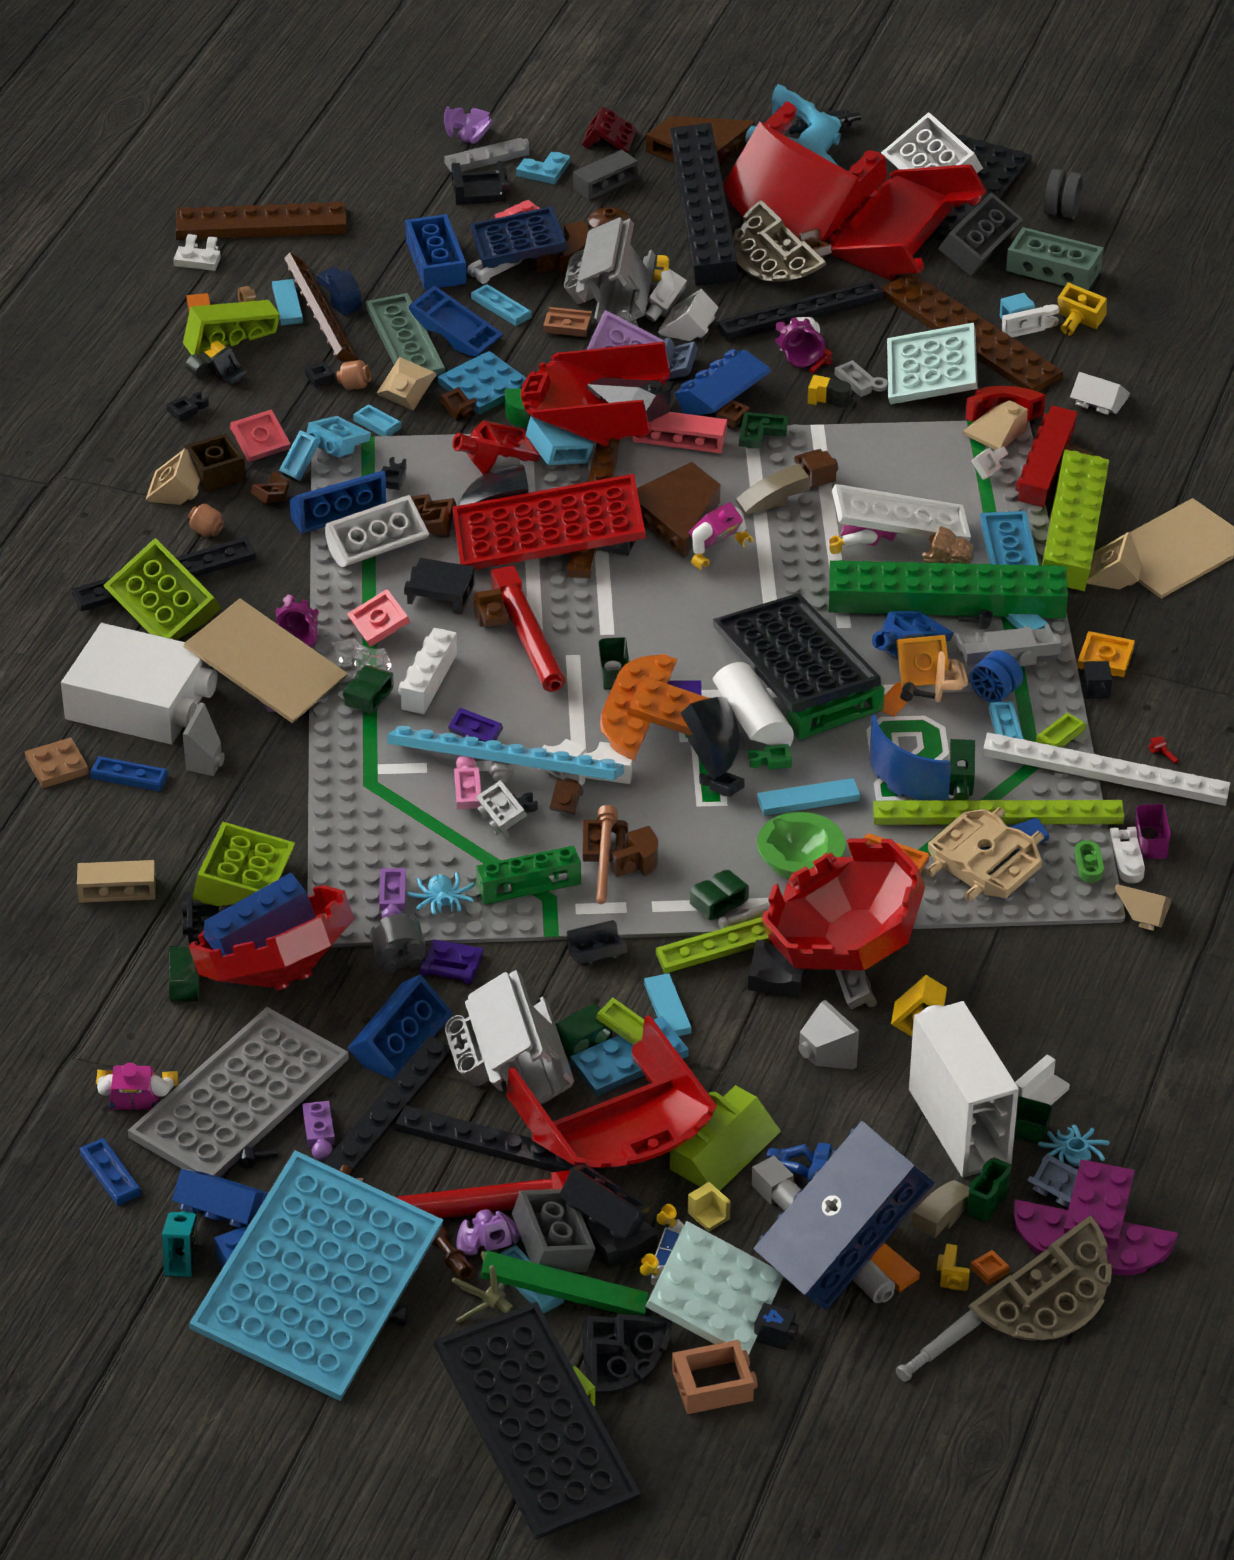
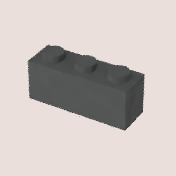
[573,150,638,200]

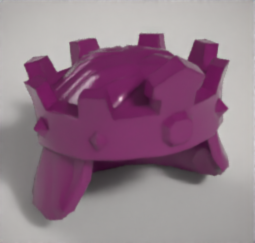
[775,317,825,368]
[275,594,320,648]

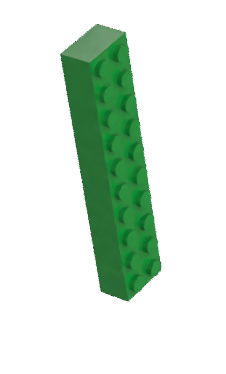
[829,560,1068,618]

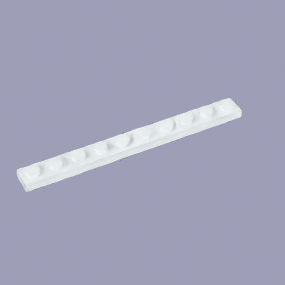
[982,732,1230,806]

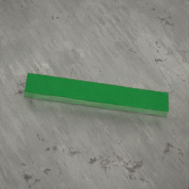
[480,1251,648,1316]

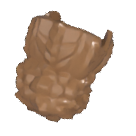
[922,526,974,564]

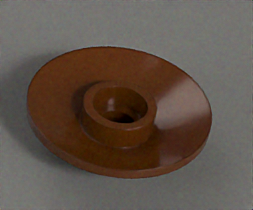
[589,207,631,229]

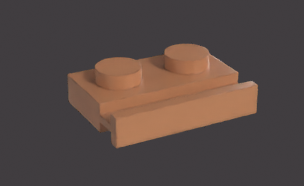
[543,307,592,337]

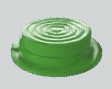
[757,812,846,879]

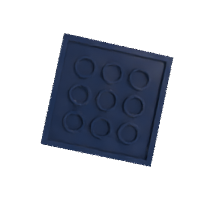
[470,206,567,268]

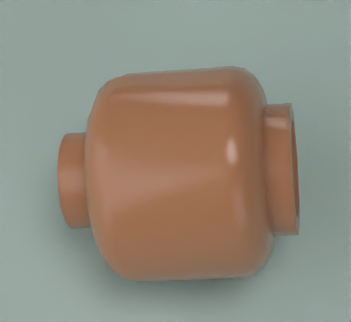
[337,360,371,390]
[188,504,224,538]

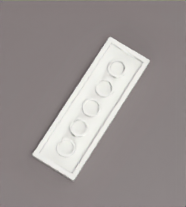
[832,484,971,541]

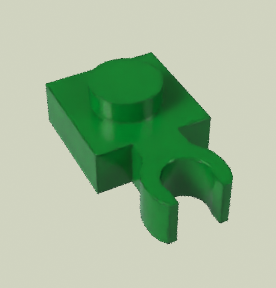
[748,744,792,770]

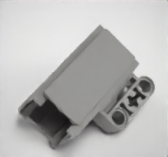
[564,217,656,323]
[445,970,574,1105]

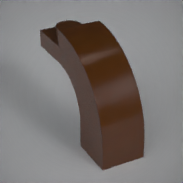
[534,221,589,275]

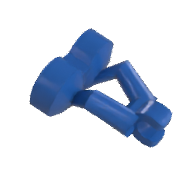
[767,1142,833,1183]

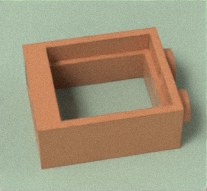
[672,1340,758,1414]

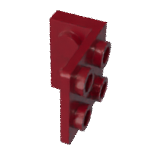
[582,106,637,153]

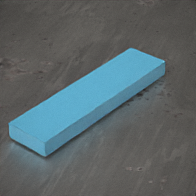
[757,778,860,816]

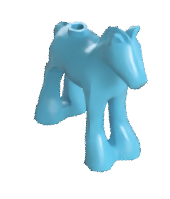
[745,84,841,165]

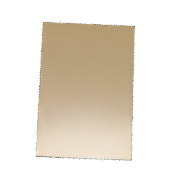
[1130,498,1234,599]
[183,598,348,723]

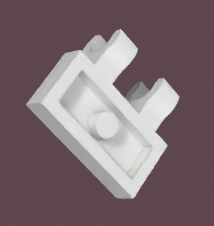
[173,234,221,271]

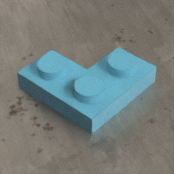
[516,152,571,185]

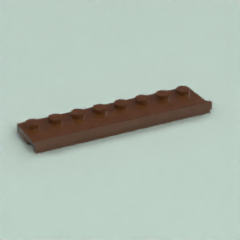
[176,201,347,240]

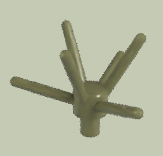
[452,1251,513,1323]

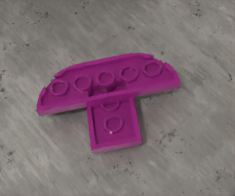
[1014,1159,1178,1275]

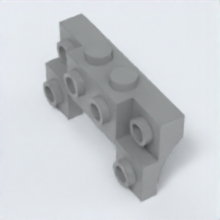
[955,624,1061,666]

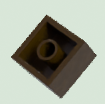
[184,433,246,492]

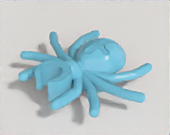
[407,872,475,915]
[1038,1124,1110,1167]

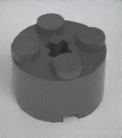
[370,914,427,974]

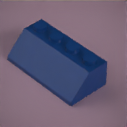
[674,349,771,415]
[290,471,387,534]
[203,873,316,956]
[348,974,453,1079]

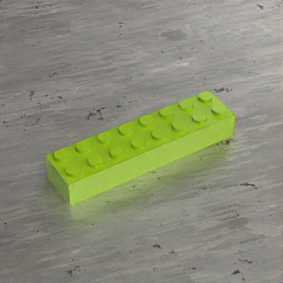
[1041,450,1109,591]

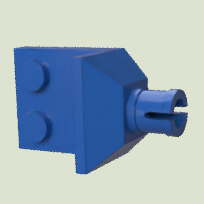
[872,611,954,661]

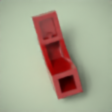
[966,386,1045,422]

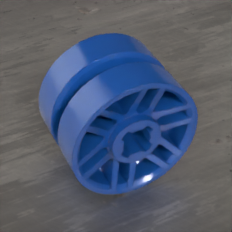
[969,650,1023,703]

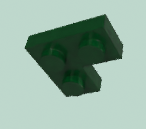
[739,412,789,448]

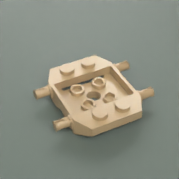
[925,807,1044,902]

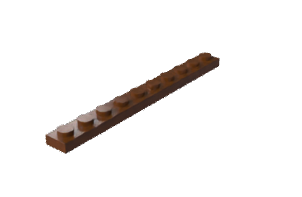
[567,438,622,579]

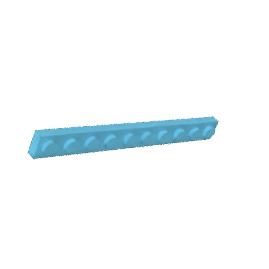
[387,726,624,780]

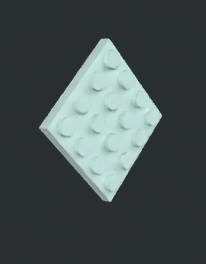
[887,323,978,404]
[645,1221,784,1355]

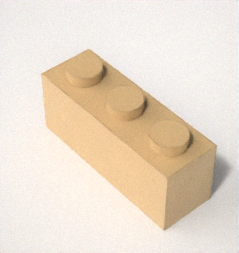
[77,860,156,903]

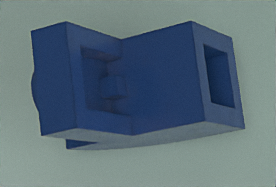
[317,267,361,316]

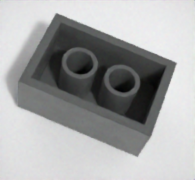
[512,1189,595,1273]

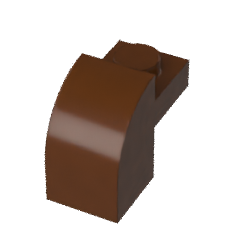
[474,588,509,627]
[612,826,658,877]

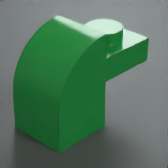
[505,388,531,428]

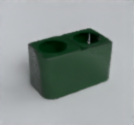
[598,637,629,690]
[169,946,199,1001]
[555,1003,613,1059]
[1014,1096,1052,1144]

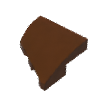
[411,494,457,536]

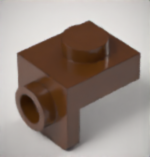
[799,228,832,259]
[439,387,477,420]
[250,472,291,504]
[550,778,584,815]

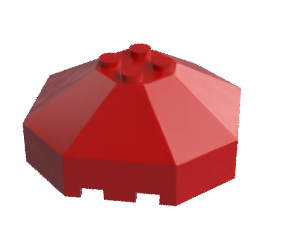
[762,838,925,970]
[189,885,354,990]

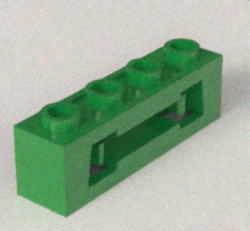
[787,684,885,740]
[476,845,581,905]

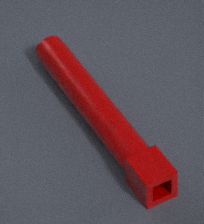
[491,565,566,692]
[396,1170,571,1219]

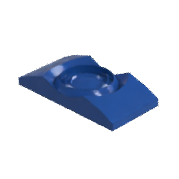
[408,285,503,357]

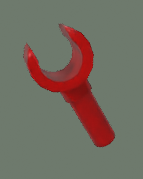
[809,348,833,373]
[1148,736,1179,764]

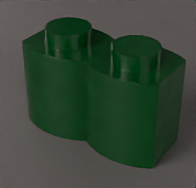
[343,665,394,714]
[690,870,749,920]
[967,1157,1011,1222]

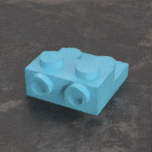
[306,416,371,457]

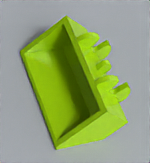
[670,1085,781,1191]

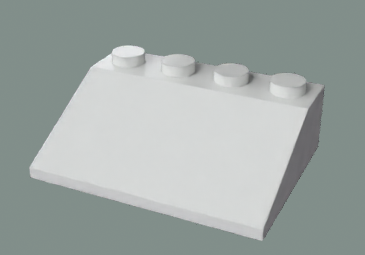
[881,112,983,173]

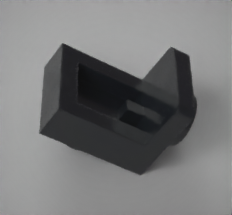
[210,347,248,385]

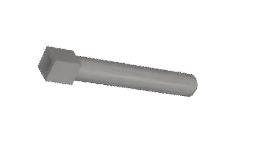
[752,1155,895,1303]

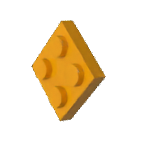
[1077,631,1135,677]
[896,635,949,688]

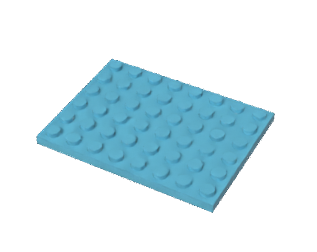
[189,1150,443,1401]

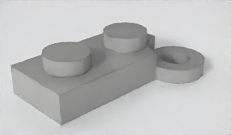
[834,360,888,397]

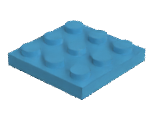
[438,351,526,415]

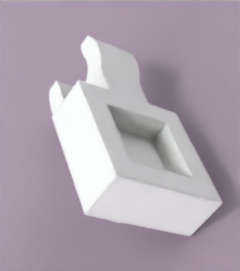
[971,446,1008,479]

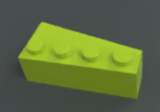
[183,300,280,355]

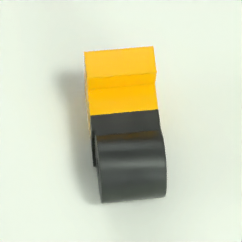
[186,341,226,380]
[808,375,851,407]

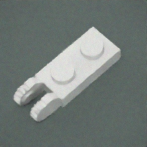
[1002,304,1059,337]

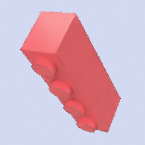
[633,412,727,454]

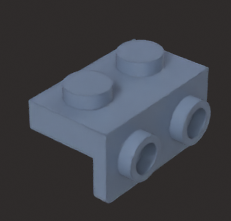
[664,337,698,380]
[1027,1154,1078,1208]

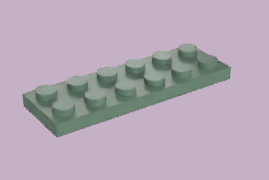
[366,293,445,377]

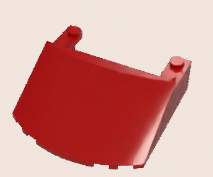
[723,101,887,242]
[829,164,987,281]
[521,342,671,446]
[507,1015,717,1168]

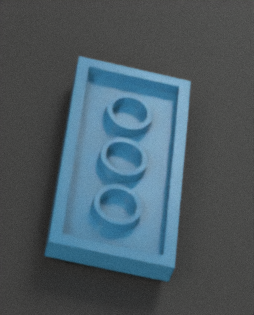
[980,511,1039,565]
[570,1016,689,1097]

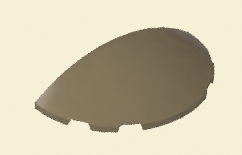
[733,200,827,282]
[968,1215,1111,1341]

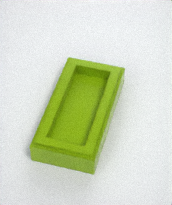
[1036,712,1086,748]
[596,998,644,1045]

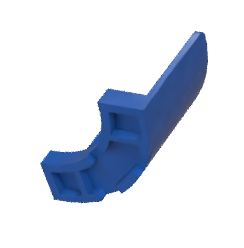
[869,715,951,800]

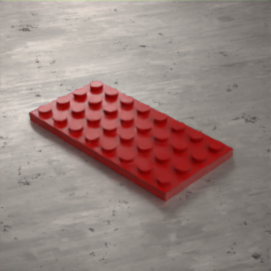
[452,474,646,570]

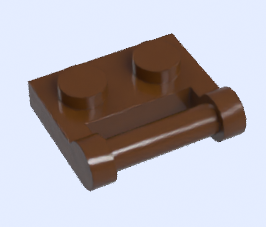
[583,820,628,862]

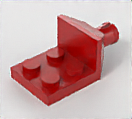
[452,420,541,475]

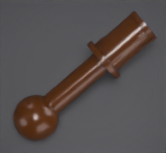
[432,1226,475,1280]

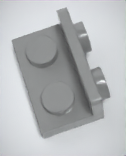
[476,780,527,840]

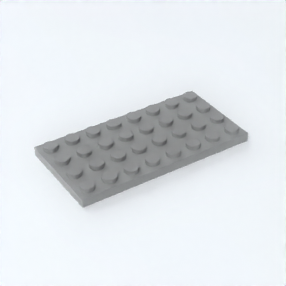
[128,1007,349,1177]

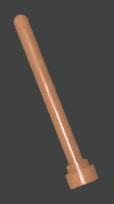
[596,805,618,905]

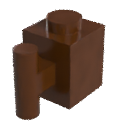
[795,449,838,488]

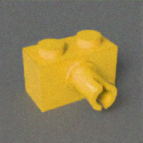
[1058,283,1107,336]
[891,975,947,1037]

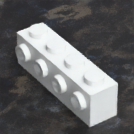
[398,628,457,714]

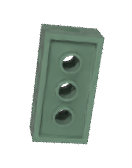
[1006,227,1104,290]

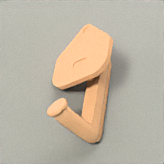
[935,651,968,702]

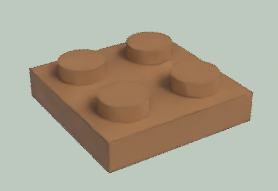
[25,737,89,789]

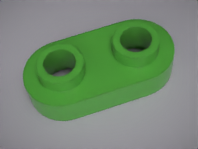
[1074,840,1104,883]

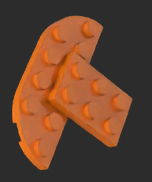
[600,654,708,761]

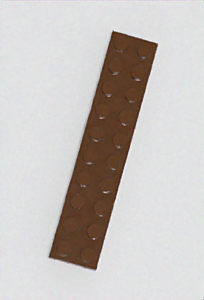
[882,273,1064,392]

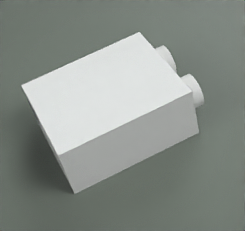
[61,623,218,745]
[909,1001,1019,1178]

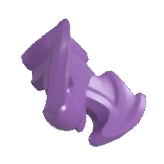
[444,106,493,144]
[456,1210,523,1255]

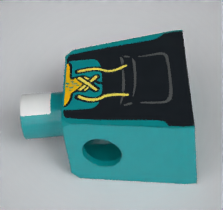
[162,1211,198,1277]

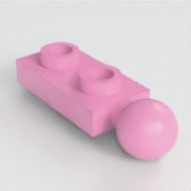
[454,755,481,809]

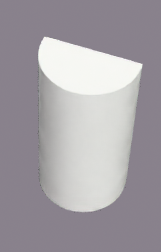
[325,495,429,567]
[713,662,794,747]

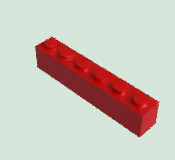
[1015,405,1078,507]

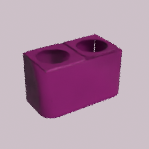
[1135,804,1171,859]

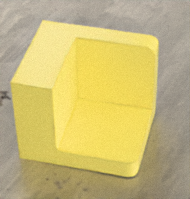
[688,1182,730,1231]

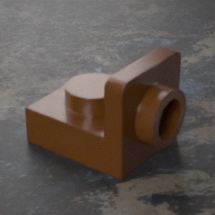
[716,400,750,428]

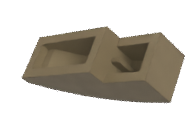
[736,464,809,515]
[912,1180,969,1238]

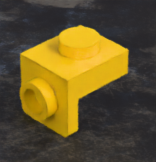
[937,1244,970,1291]

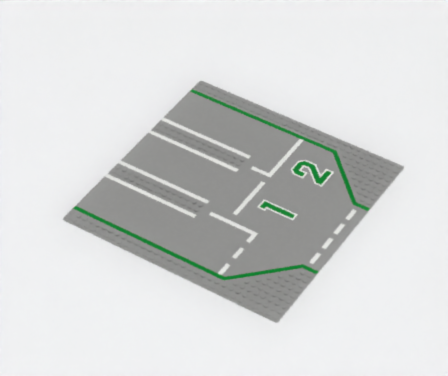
[308,420,1125,947]

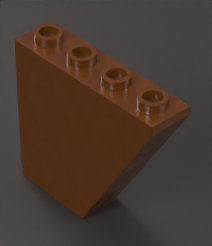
[646,116,755,167]
[637,462,721,557]

